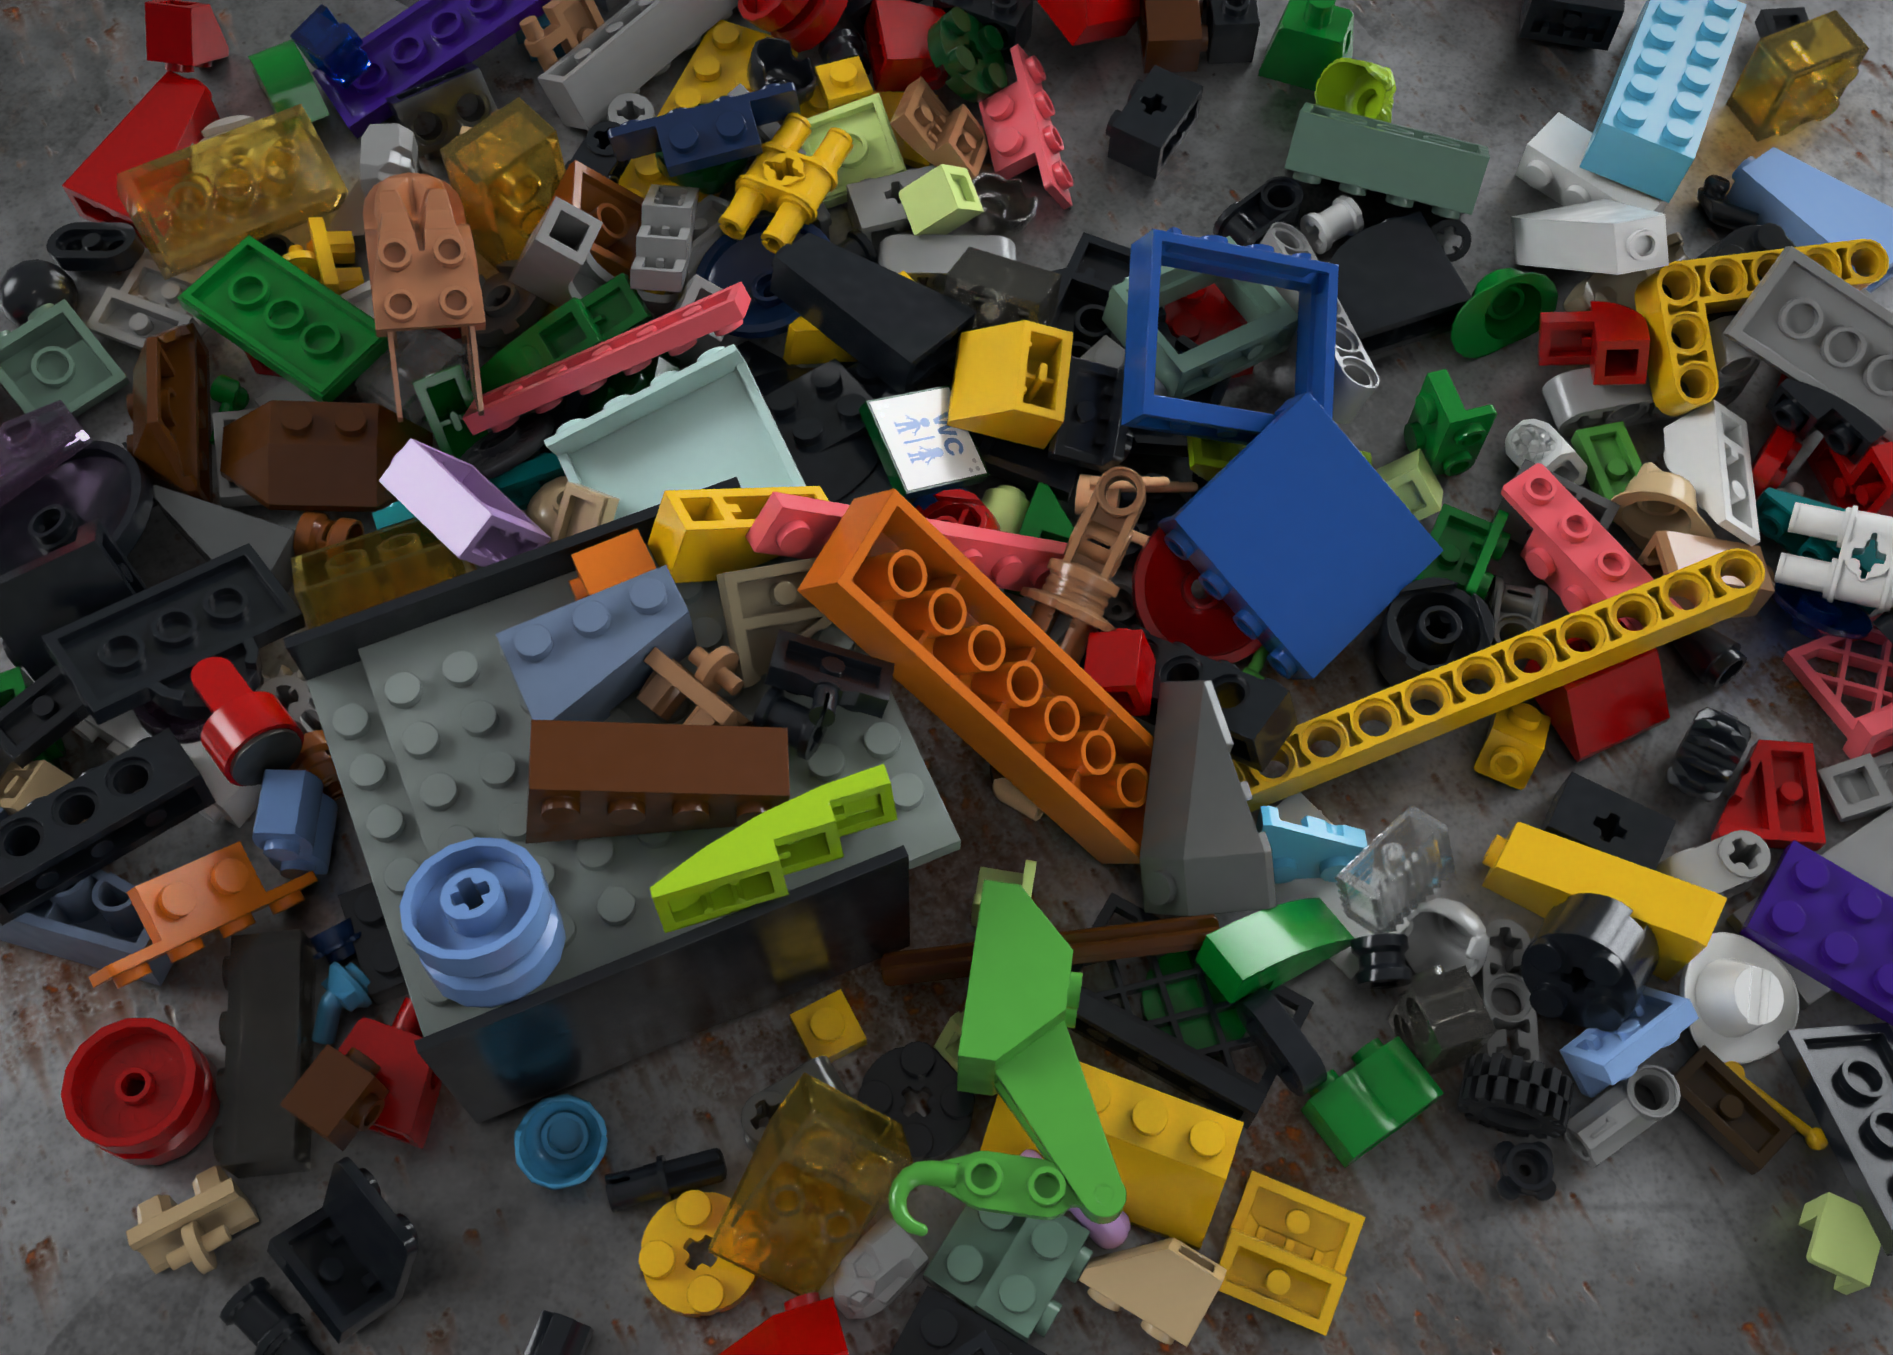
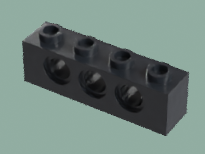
[1079,618,1298,772]
[0,727,216,926]

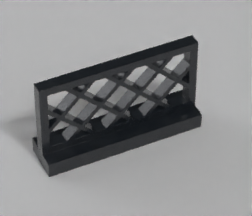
[1068,893,1314,1129]

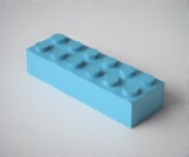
[1579,0,1747,203]

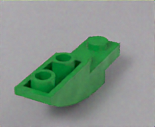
[467,273,653,394]

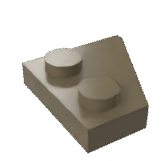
[716,557,833,688]

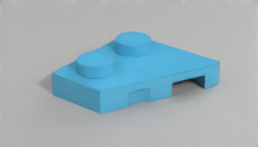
[1256,806,1368,884]

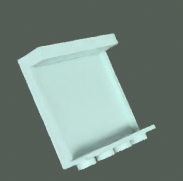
[544,343,806,521]

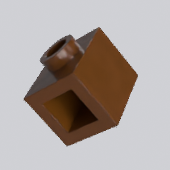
[279,1044,389,1151]

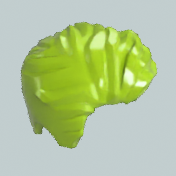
[1314,58,1396,123]

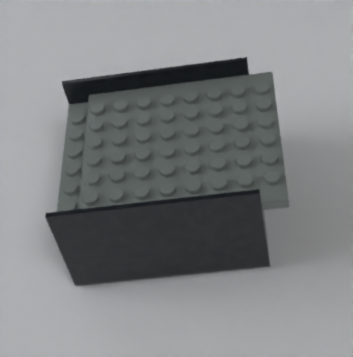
[283,477,961,1124]

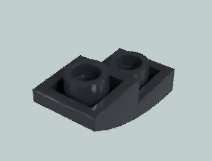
[1765,378,1887,465]

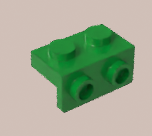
[1404,369,1497,476]
[1411,503,1511,600]

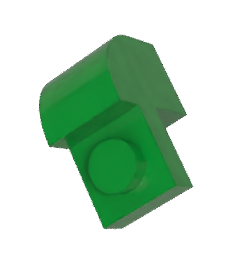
[248,39,330,132]

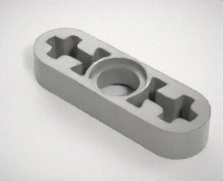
[1475,919,1540,1063]

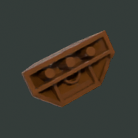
[126,323,213,503]
[220,400,433,512]

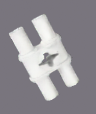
[1774,502,1893,614]

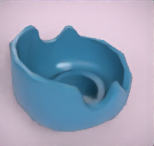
[514,1093,608,1190]

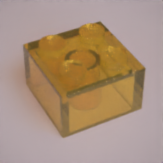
[1726,10,1869,142]

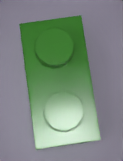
[1570,421,1642,523]

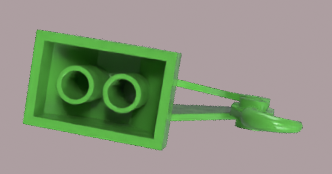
[888,880,1126,1236]

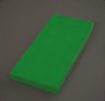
[177,235,389,402]

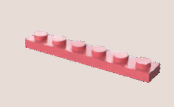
[462,281,751,435]

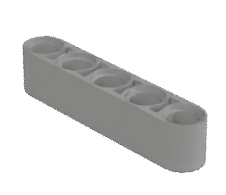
[1259,222,1380,424]

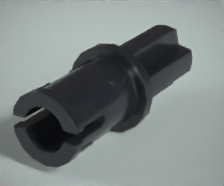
[605,1148,727,1213]

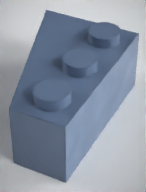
[496,565,697,722]

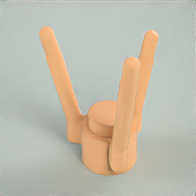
[1075,474,1199,546]

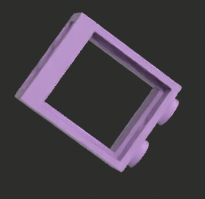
[379,438,551,567]

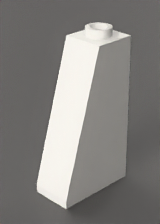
[1511,199,1669,275]

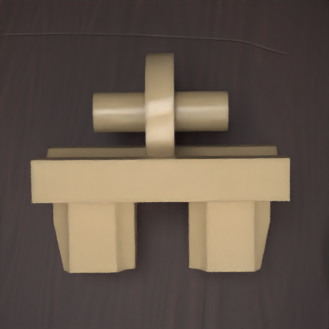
[126,1165,259,1274]

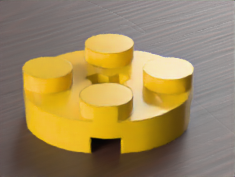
[638,1190,761,1318]

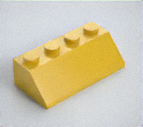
[980,1061,1244,1250]

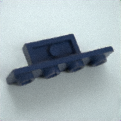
[607,82,801,177]

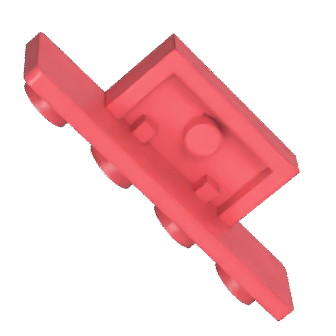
[978,44,1073,210]
[1501,463,1683,631]

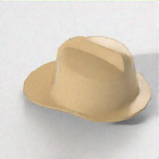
[1611,462,1717,551]

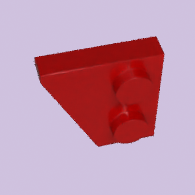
[1711,739,1826,851]

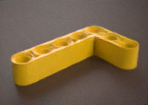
[1635,239,1889,417]

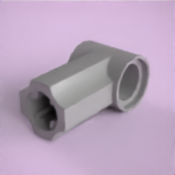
[1563,1065,1681,1169]

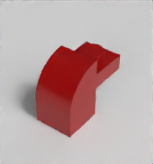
[1537,301,1651,385]

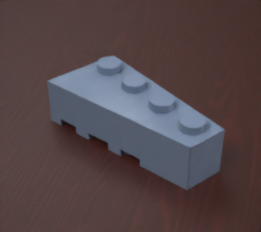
[0,807,173,986]

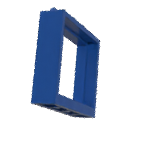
[1121,227,1339,445]

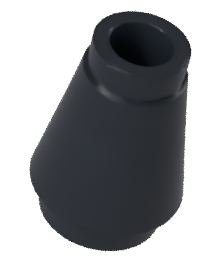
[1671,626,1747,688]

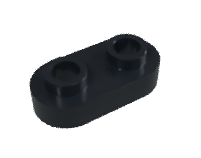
[46,222,145,271]

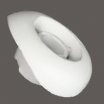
[1679,932,1799,1064]

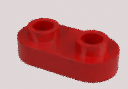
[1751,425,1803,500]

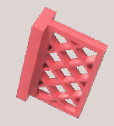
[1782,612,1893,759]

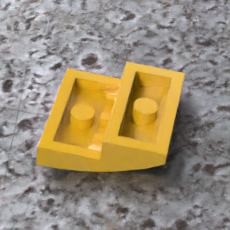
[1218,1169,1366,1336]

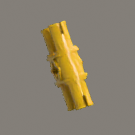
[718,112,853,254]

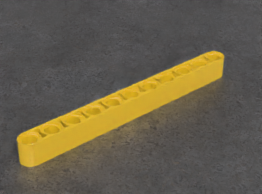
[1232,548,1765,812]

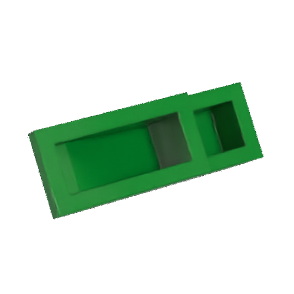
[1195,898,1355,1004]

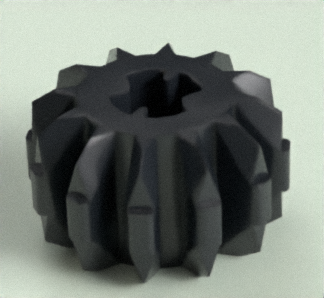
[1666,707,1751,802]

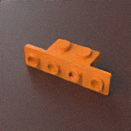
[88,841,318,989]

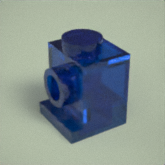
[290,4,371,89]

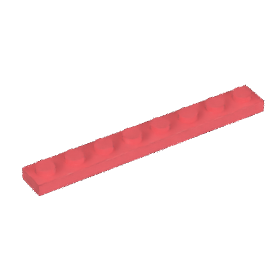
[745,491,1067,591]

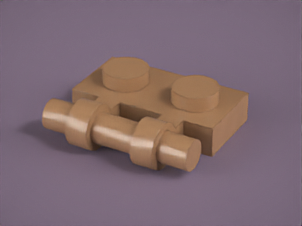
[519,0,605,72]

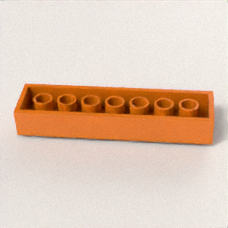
[797,488,1154,864]

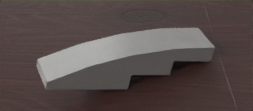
[630,184,699,292]

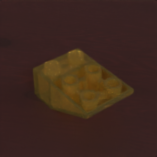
[708,1072,913,1296]

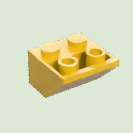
[947,320,1073,449]

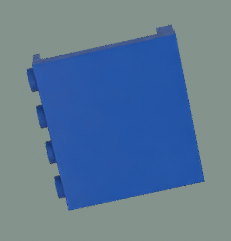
[1157,391,1444,680]

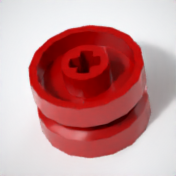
[738,0,848,53]
[61,1018,223,1166]

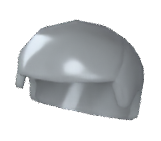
[1404,897,1489,991]

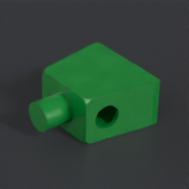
[1258,0,1354,91]

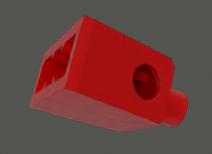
[863,0,948,92]
[338,997,442,1149]

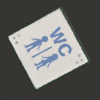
[858,385,989,500]

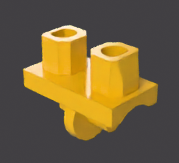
[282,217,364,295]

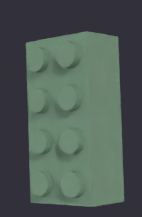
[1284,102,1490,219]

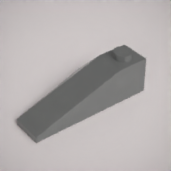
[1140,680,1277,916]

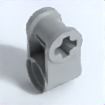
[1656,830,1771,899]

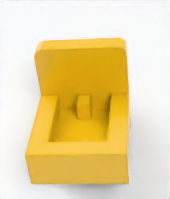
[1473,702,1551,790]

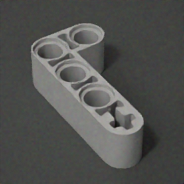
[1542,315,1760,437]

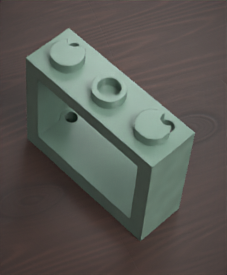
[1102,236,1298,399]

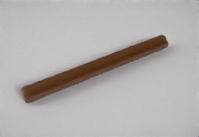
[880,914,1220,986]

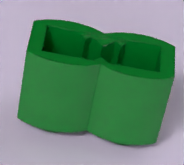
[1301,1036,1444,1168]

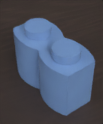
[252,769,338,880]

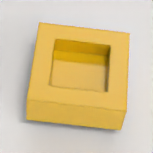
[815,56,873,111]
[790,989,867,1063]

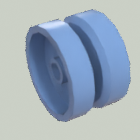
[399,837,566,1008]

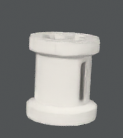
[1300,195,1364,254]

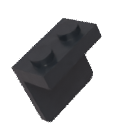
[267,1157,418,1344]

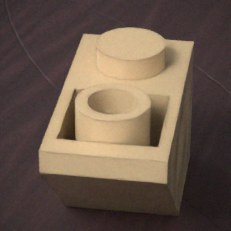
[1079,1237,1227,1347]

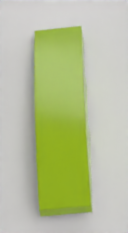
[650,764,898,933]

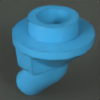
[312,961,372,1044]

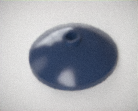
[696,216,830,339]

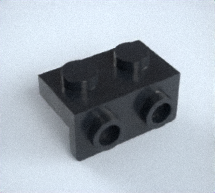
[1047,356,1133,473]

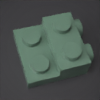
[0,299,130,438]
[923,1205,1093,1343]

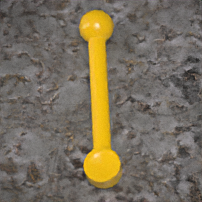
[1725,1061,1829,1151]

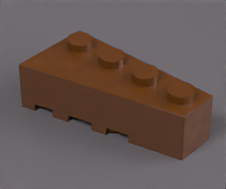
[1137,0,1208,74]
[526,720,790,844]

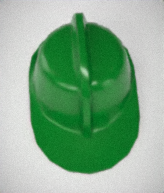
[1451,268,1558,358]

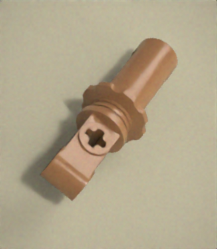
[1020,466,1146,665]

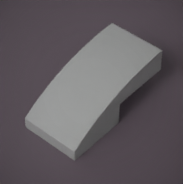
[1817,751,1893,822]

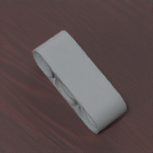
[878,234,1016,295]

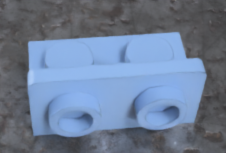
[1559,987,1699,1098]

